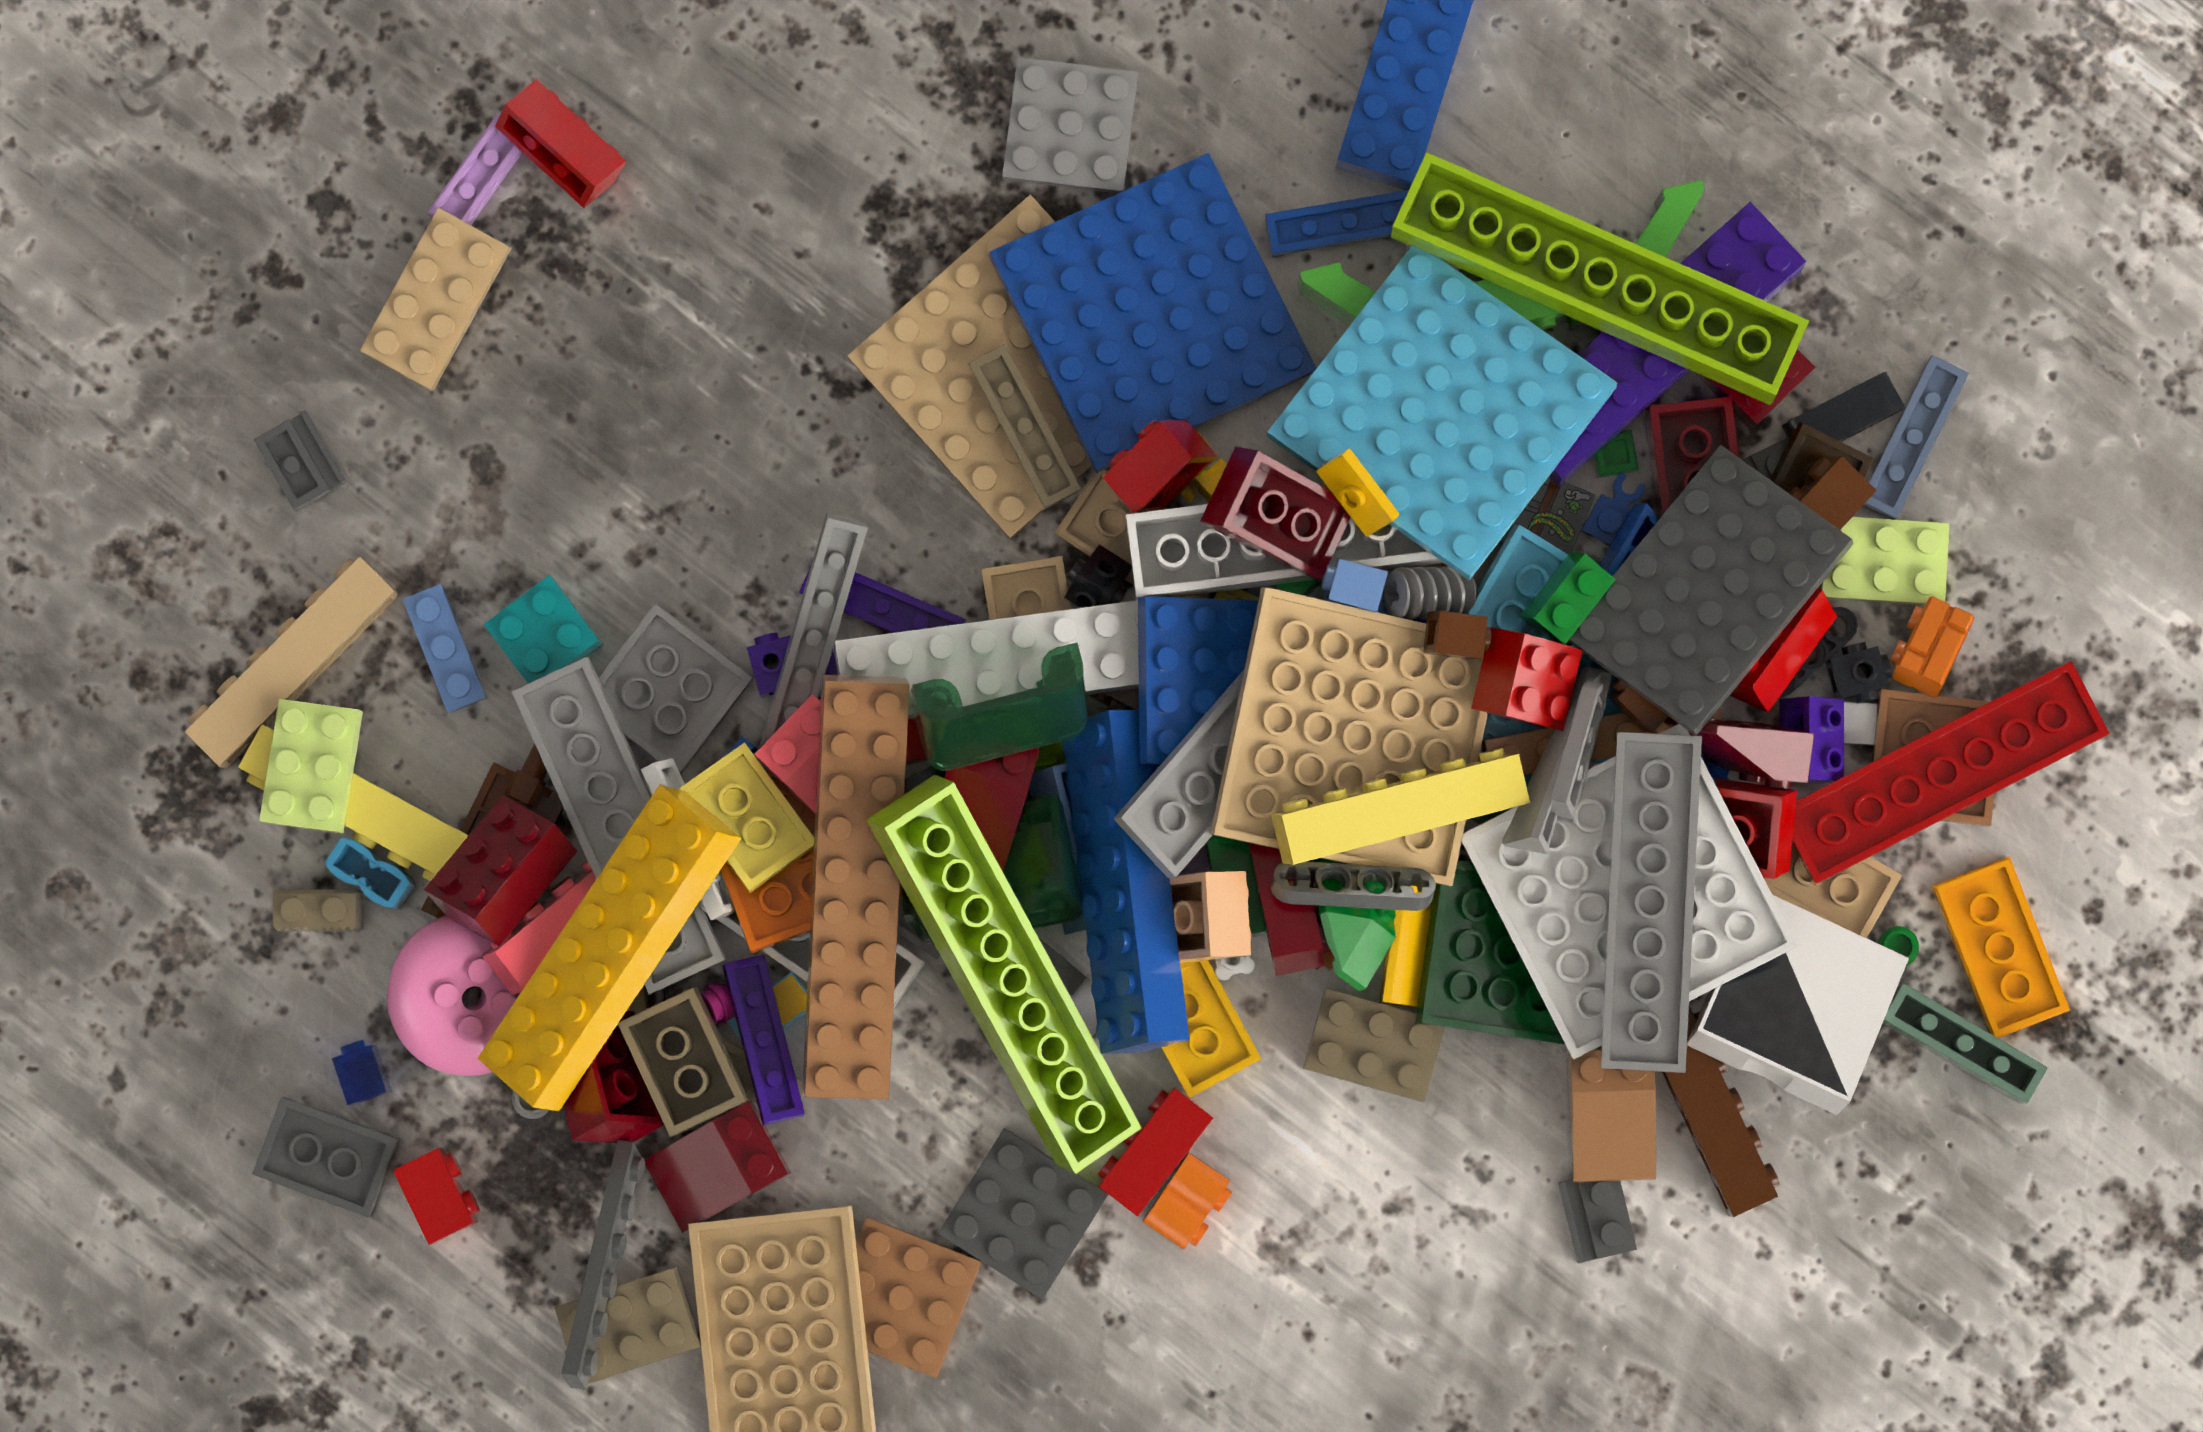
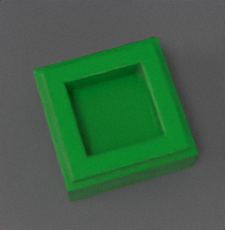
[1594,429,1639,478]

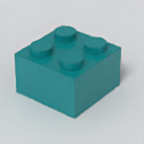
[484,575,604,684]

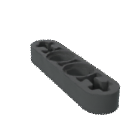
[1270,862,1436,911]

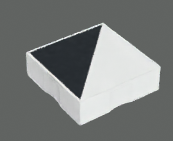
[1687,895,1909,1115]

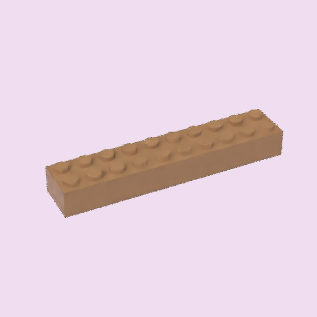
[802,675,910,1100]

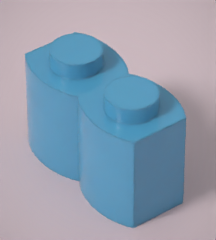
[325,838,416,909]

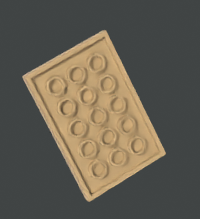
[688,1206,876,1432]

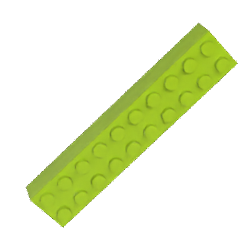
[1391,152,1810,405]
[866,775,1142,1174]

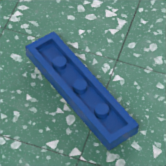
[1265,190,1409,257]

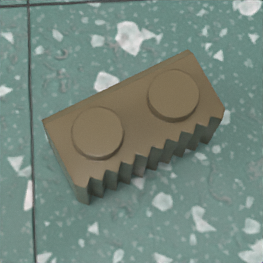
[273,889,363,932]

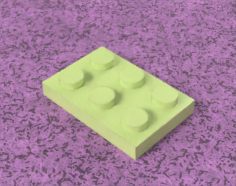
[1820,517,1950,605]
[259,699,363,834]

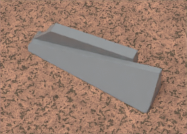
[1502,667,1614,854]

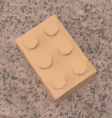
[1170,871,1251,963]

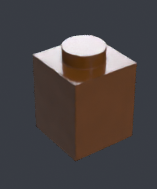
[1423,611,1491,659]

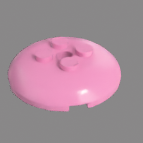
[386,916,520,1076]

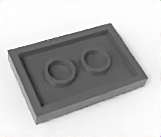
[252,1097,399,1217]

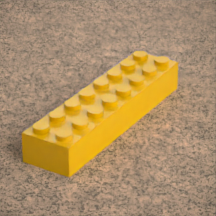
[477,784,742,1111]

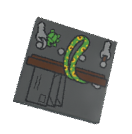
[1498,477,1596,554]

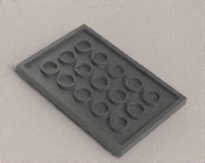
[1568,445,1853,736]

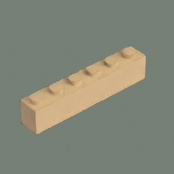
[185,556,400,769]

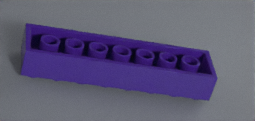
[1549,201,1806,487]

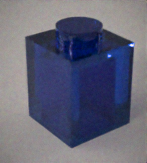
[332,1040,392,1105]

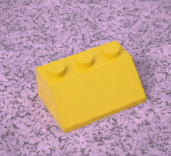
[1379,884,1433,1008]

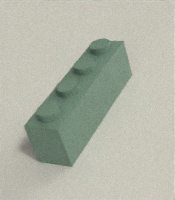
[1882,983,2048,1104]

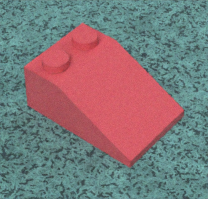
[755,694,821,814]

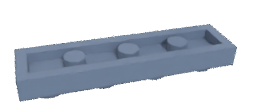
[1864,355,1969,520]

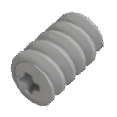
[1384,567,1476,620]

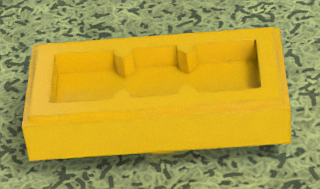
[1316,448,1400,537]

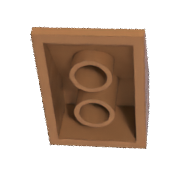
[1566,1050,1656,1183]

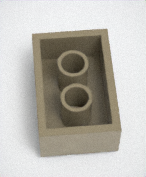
[618,987,750,1137]
[1303,989,1445,1102]
[554,1267,701,1384]

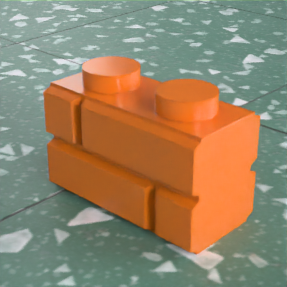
[1890,596,1975,698]

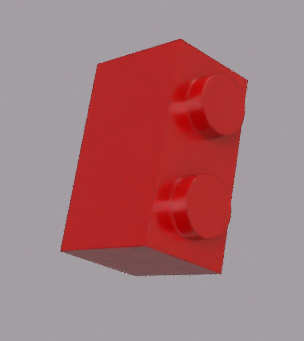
[393,1148,480,1245]

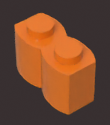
[1143,1152,1232,1250]

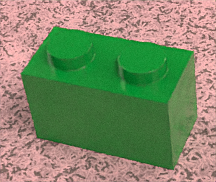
[1520,552,1616,645]

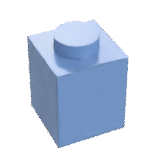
[1321,558,1388,612]

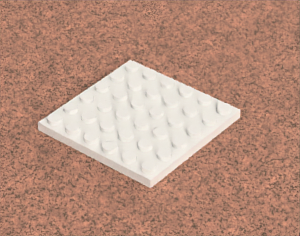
[1462,724,1798,1060]

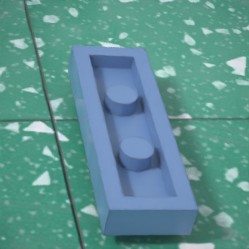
[403,584,488,714]

